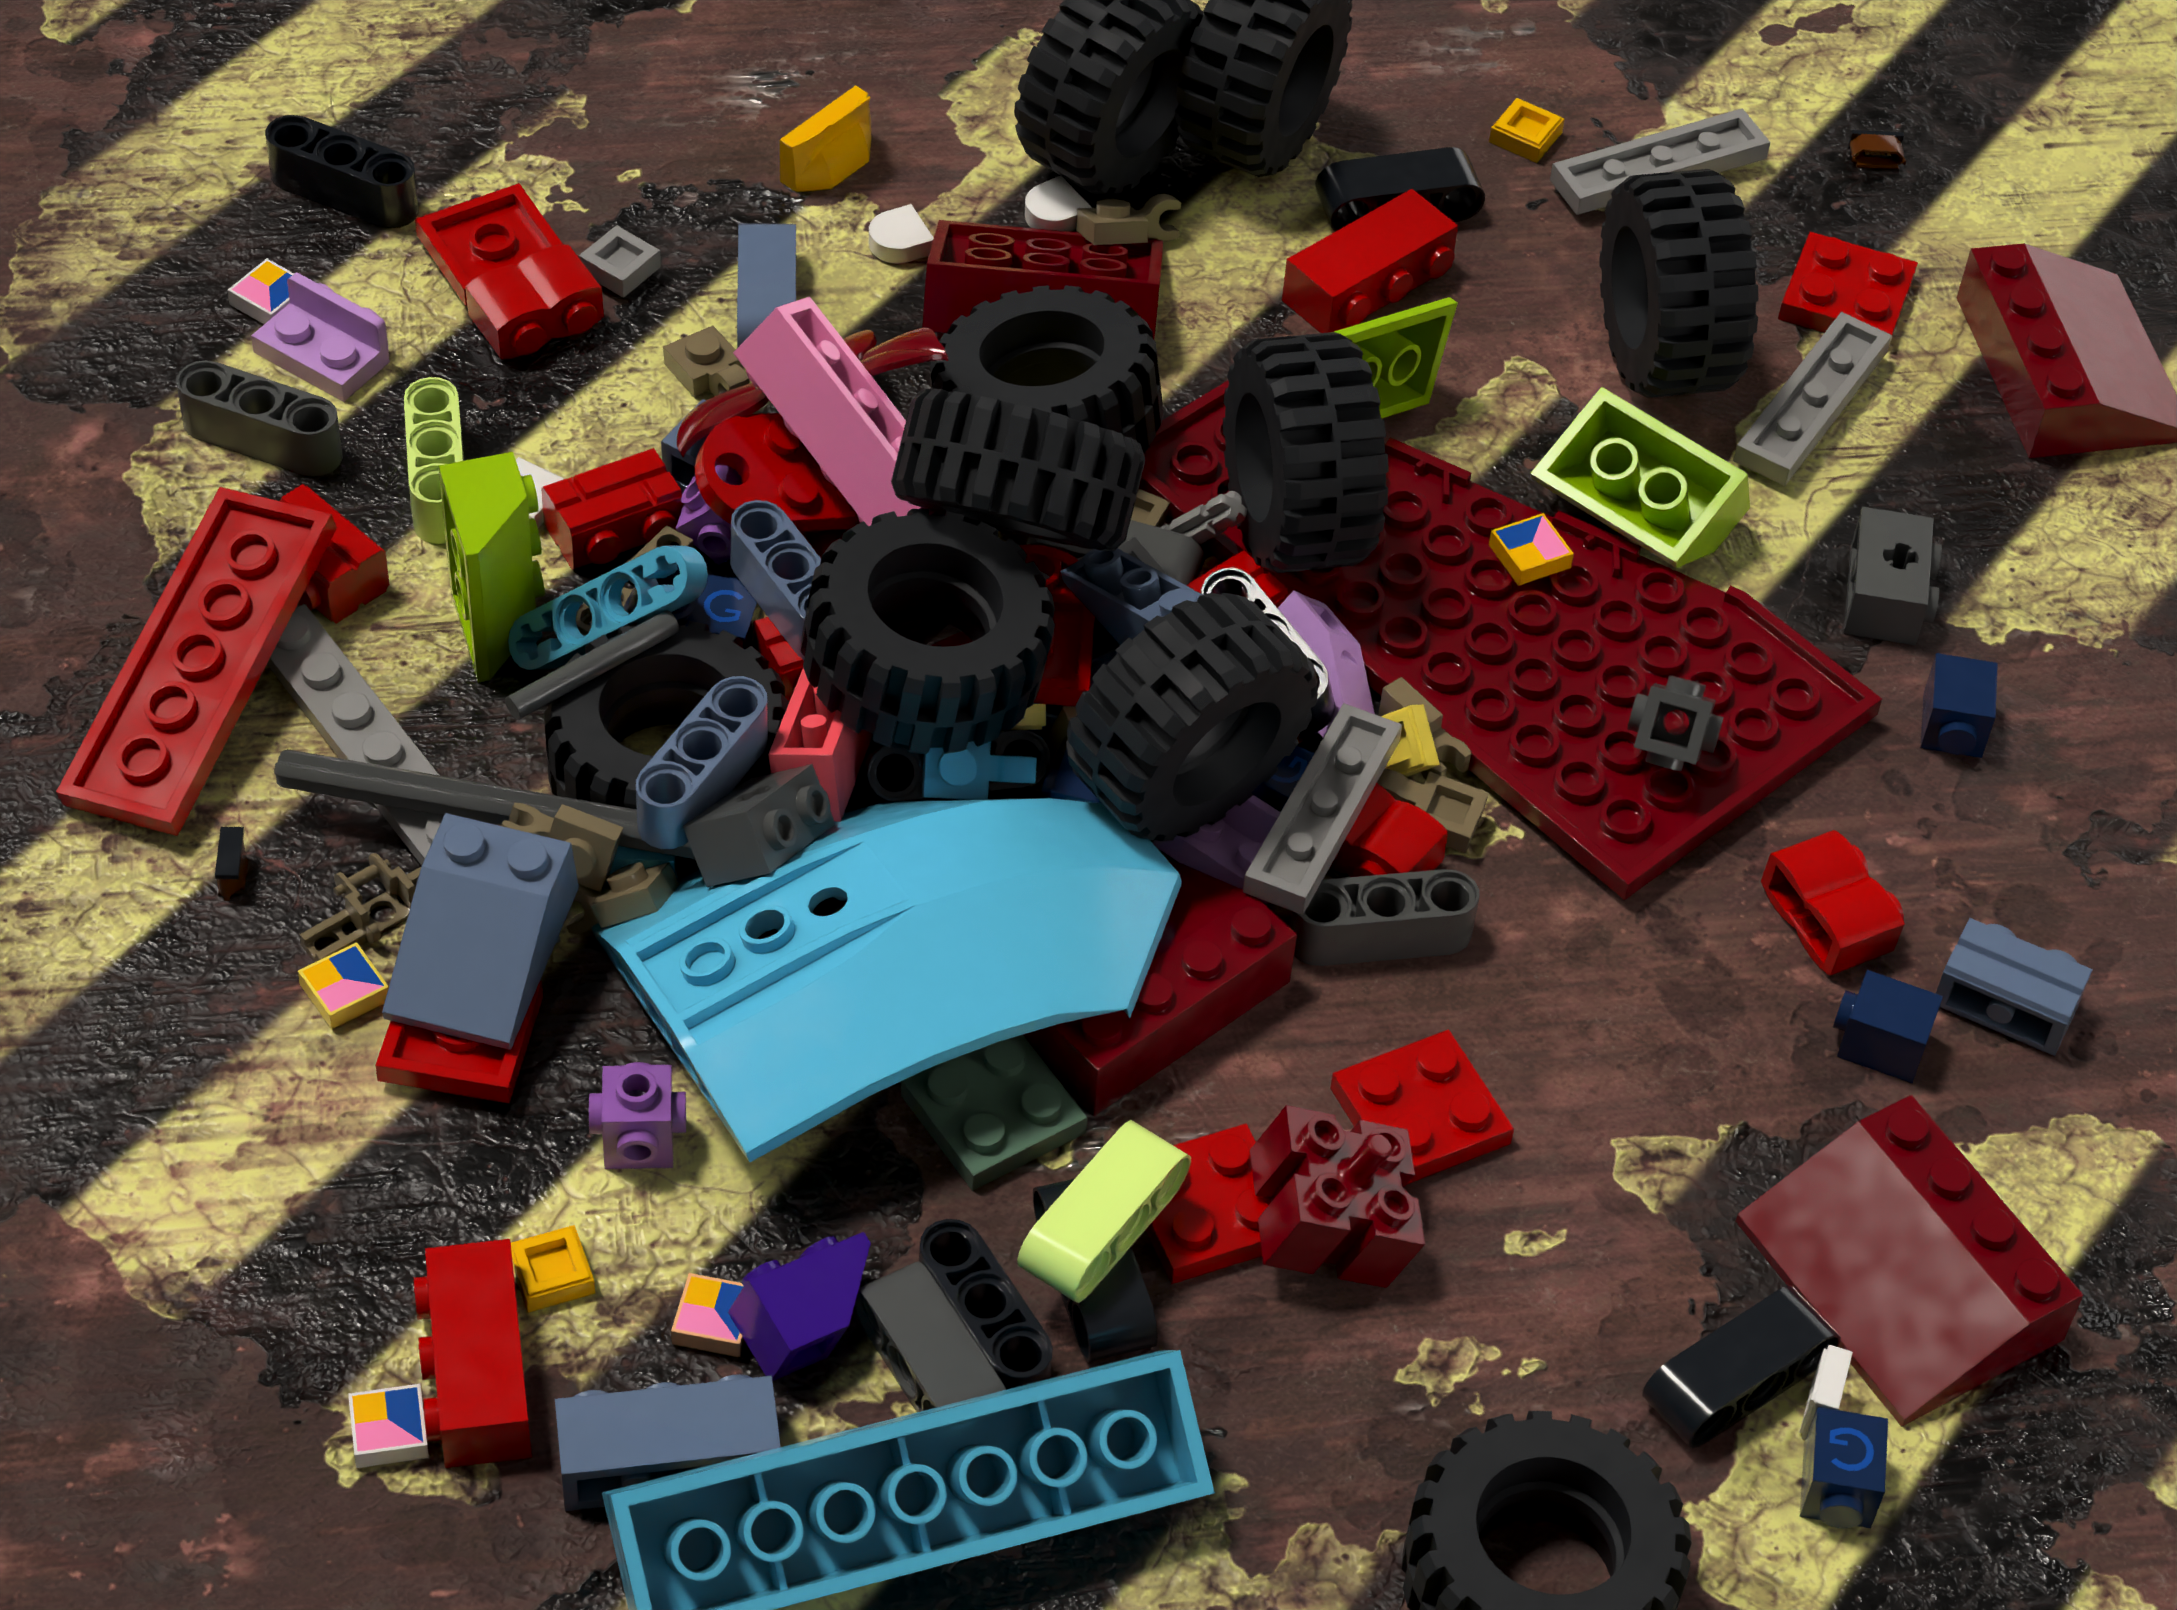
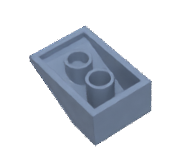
[382,813,579,1050]

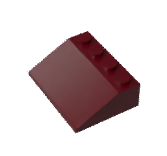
[922,220,1163,341]
[1956,243,2177,458]
[1023,856,1297,1117]
[1735,1094,2084,1427]

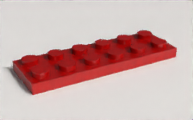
[56,487,337,836]

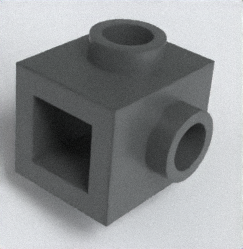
[1627,675,1724,771]

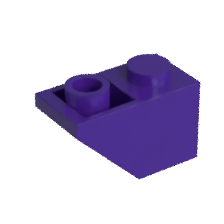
[728,1232,871,1381]

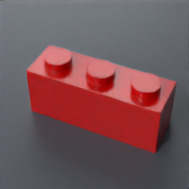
[1282,189,1458,333]
[413,1239,532,1468]

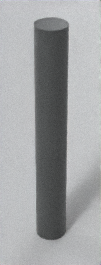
[505,610,679,720]

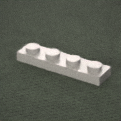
[1550,108,1771,215]
[1733,312,1892,486]
[1243,703,1402,915]

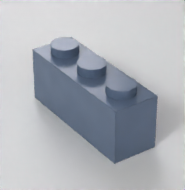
[555,1375,781,1511]

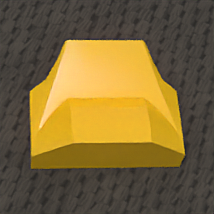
[780,85,871,192]

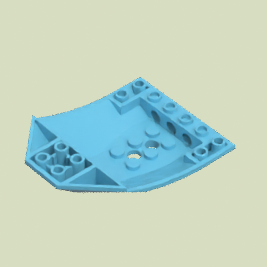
[591,798,1182,1162]

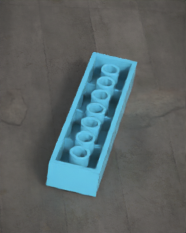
[602,1350,1215,1610]

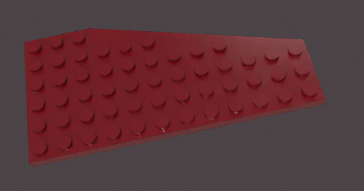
[1139,380,1882,900]

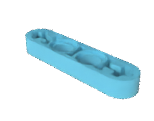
[508,546,708,670]

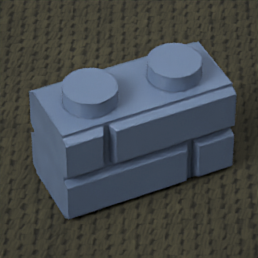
[1936,918,2093,1056]

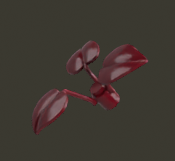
[677,328,949,458]

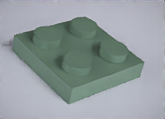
[901,1035,1087,1191]

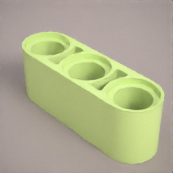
[404,377,464,544]
[1017,1120,1191,1303]

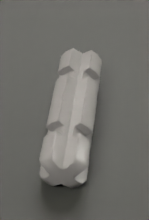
[1160,491,1247,544]

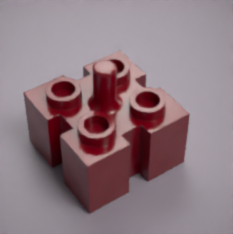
[1250,1105,1425,1288]

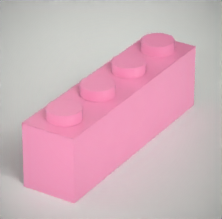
[733,296,934,526]

